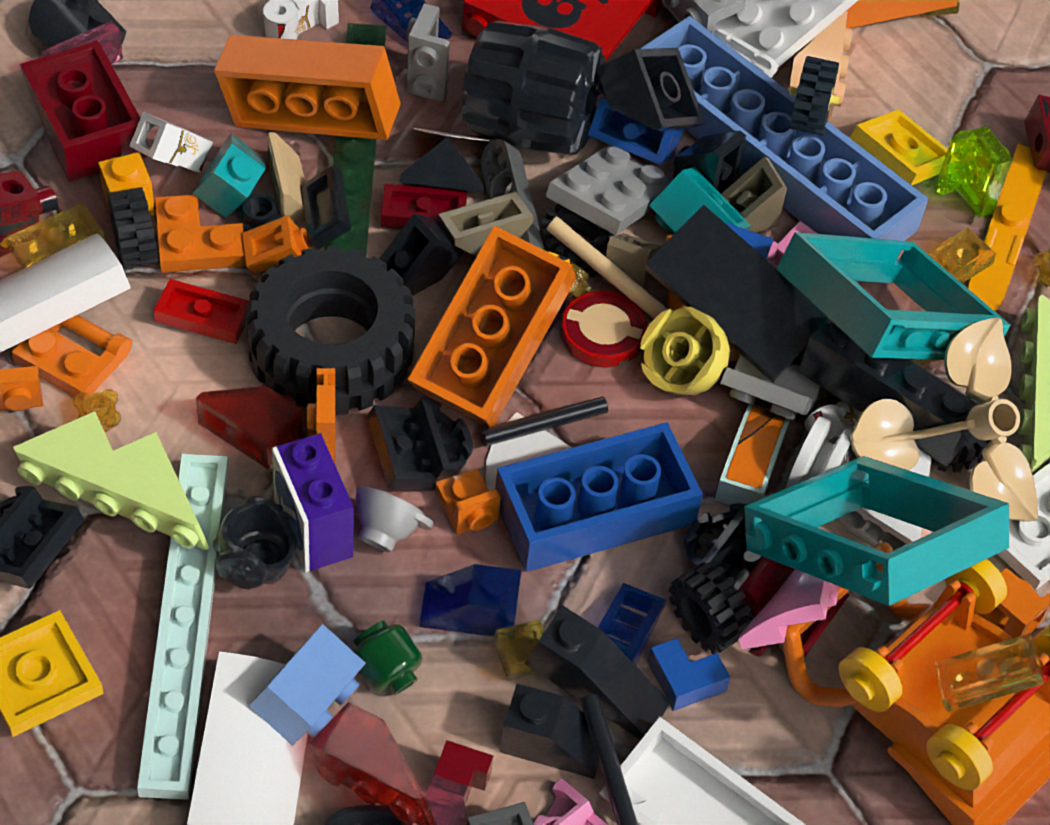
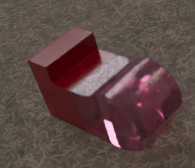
[421,740,494,825]

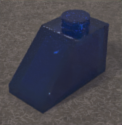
[419,564,522,639]

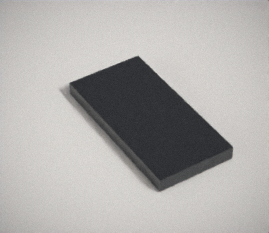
[644,205,828,383]

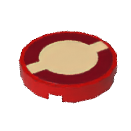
[561,291,647,368]

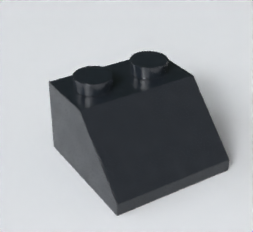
[596,48,705,130]

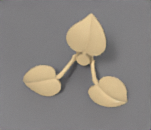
[850,318,1038,522]

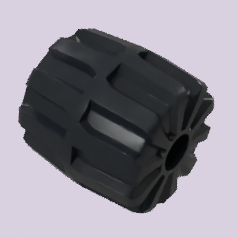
[461,21,606,155]

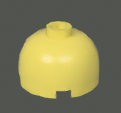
[640,307,730,396]

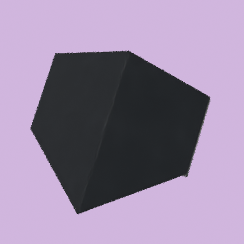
[400,138,485,194]

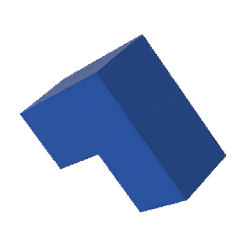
[648,638,731,711]

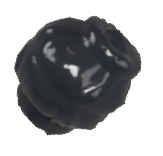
[213,496,297,590]

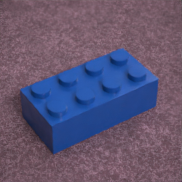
[495,422,703,572]

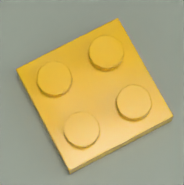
[849,109,957,186]
[0,610,104,737]

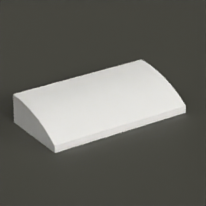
[0,233,131,352]
[187,652,308,825]
[599,717,806,825]

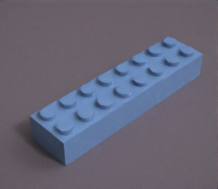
[640,16,929,241]

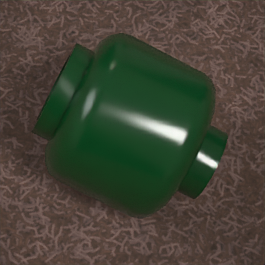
[353,620,422,696]

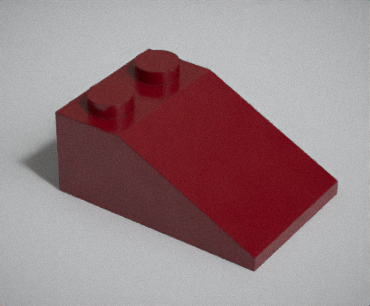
[20,41,147,182]

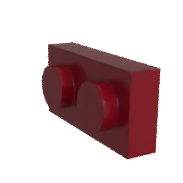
[381,184,467,228]

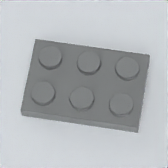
[546,145,672,235]

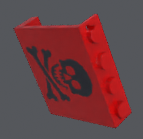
[462,0,662,62]

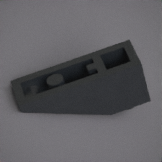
[524,605,671,739]

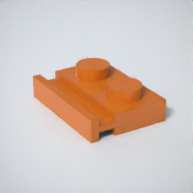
[307,368,335,464]

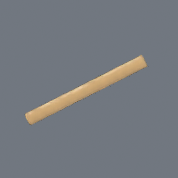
[546,216,668,319]

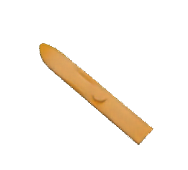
[968,144,1047,312]

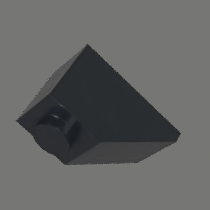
[673,131,747,194]
[379,213,465,296]
[500,683,598,779]

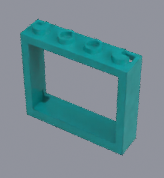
[777,232,1011,360]
[744,456,1009,606]

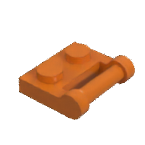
[12,315,132,403]

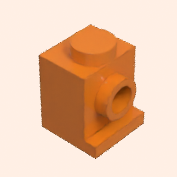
[974,567,1050,644]

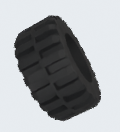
[246,246,415,415]

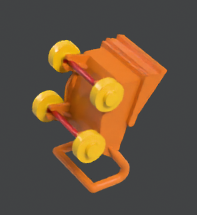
[782,542,1050,825]

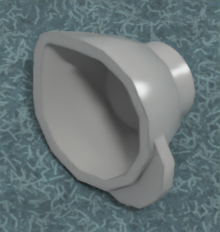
[356,486,434,553]

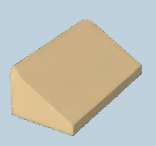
[267,132,305,221]

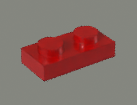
[153,279,250,344]

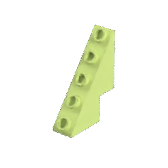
[1018,295,1050,475]
[13,411,209,550]

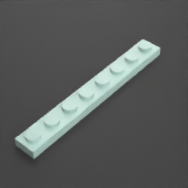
[137,454,229,800]

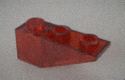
[309,702,437,825]

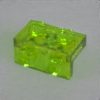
[935,125,1013,218]

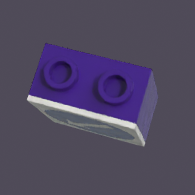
[272,433,354,573]

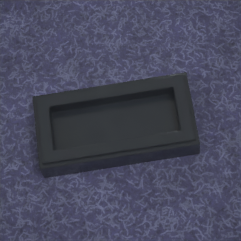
[301,165,351,250]

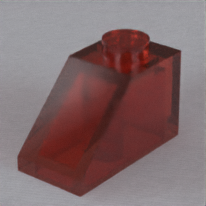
[196,386,302,469]

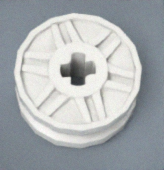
[785,416,853,489]

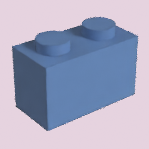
[249,624,366,746]

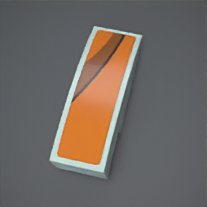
[715,404,790,505]

